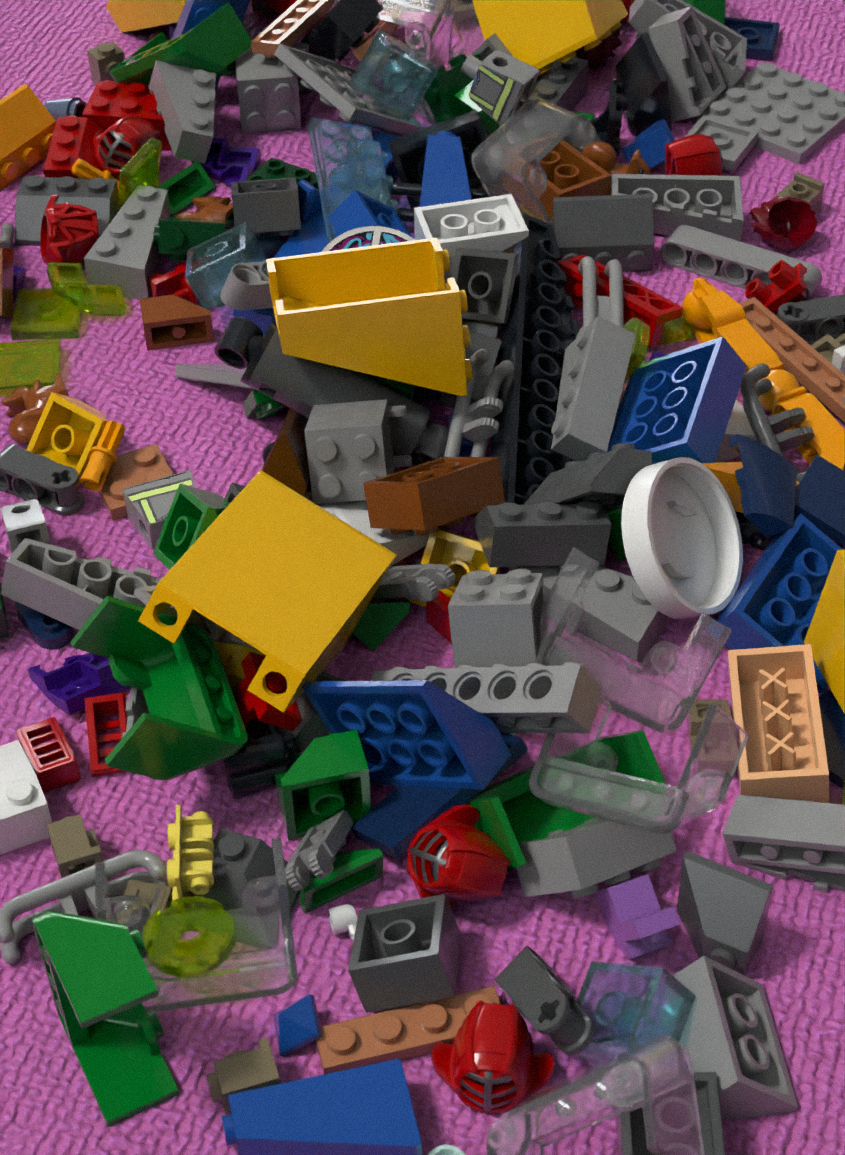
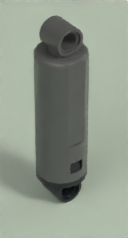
[215,317,449,466]

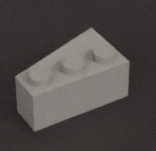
[649,6,726,122]
[149,60,216,163]
[722,795,845,893]
[516,800,677,898]

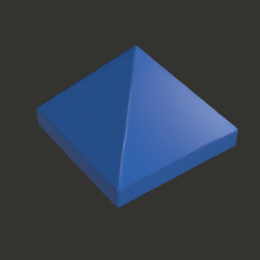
[297,179,322,221]
[273,994,322,1057]

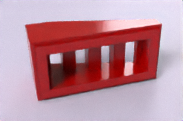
[84,692,128,777]
[16,717,81,793]

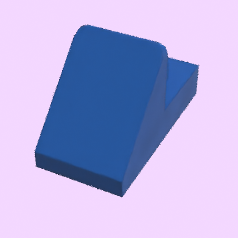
[620,119,675,169]

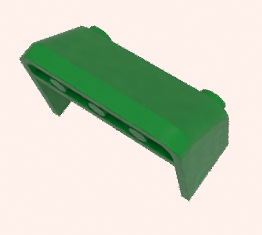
[109,2,252,85]
[71,596,248,781]
[467,730,670,872]
[31,911,179,1127]

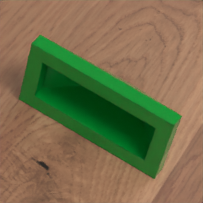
[156,160,216,216]
[352,601,411,651]
[300,848,384,914]

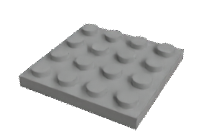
[274,44,426,136]
[697,62,845,164]

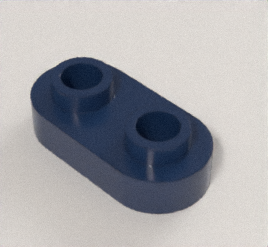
[15,601,74,650]

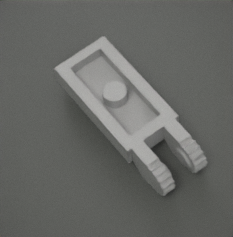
[371,563,456,602]
[284,810,354,892]

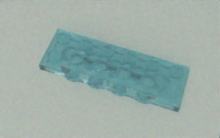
[308,117,398,244]

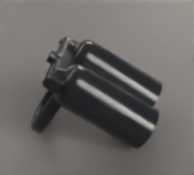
[223,723,302,799]

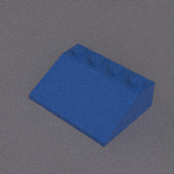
[607,337,747,464]
[709,513,843,693]
[302,680,512,790]

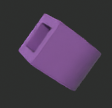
[596,874,681,959]

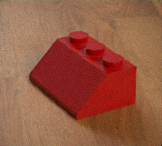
[43,116,120,179]

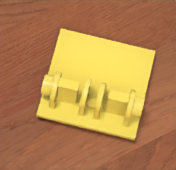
[167,804,214,930]

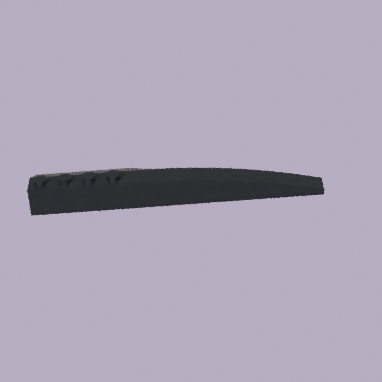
[490,213,580,505]

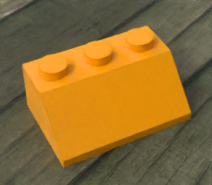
[0,84,56,190]

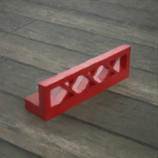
[558,254,684,347]

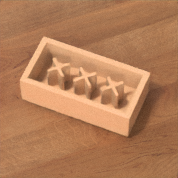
[728,644,829,803]

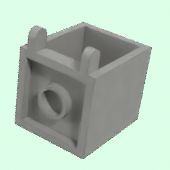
[235,43,310,133]
[304,399,412,504]
[448,569,569,668]

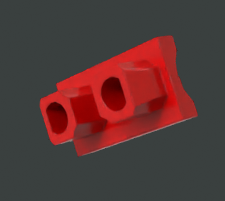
[148,259,212,304]
[745,260,807,314]

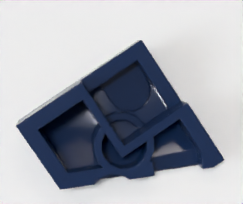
[729,434,797,537]

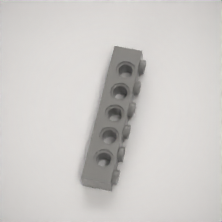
[371,662,602,733]

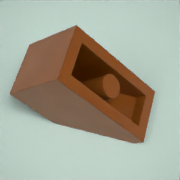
[140,295,214,350]

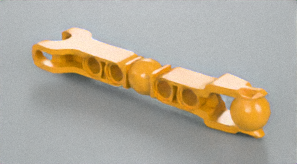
[682,277,845,471]

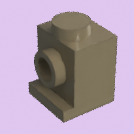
[87,42,125,85]
[776,172,825,213]
[47,814,103,878]
[206,1037,280,1115]

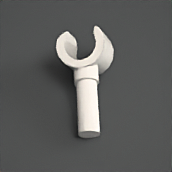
[329,904,357,941]

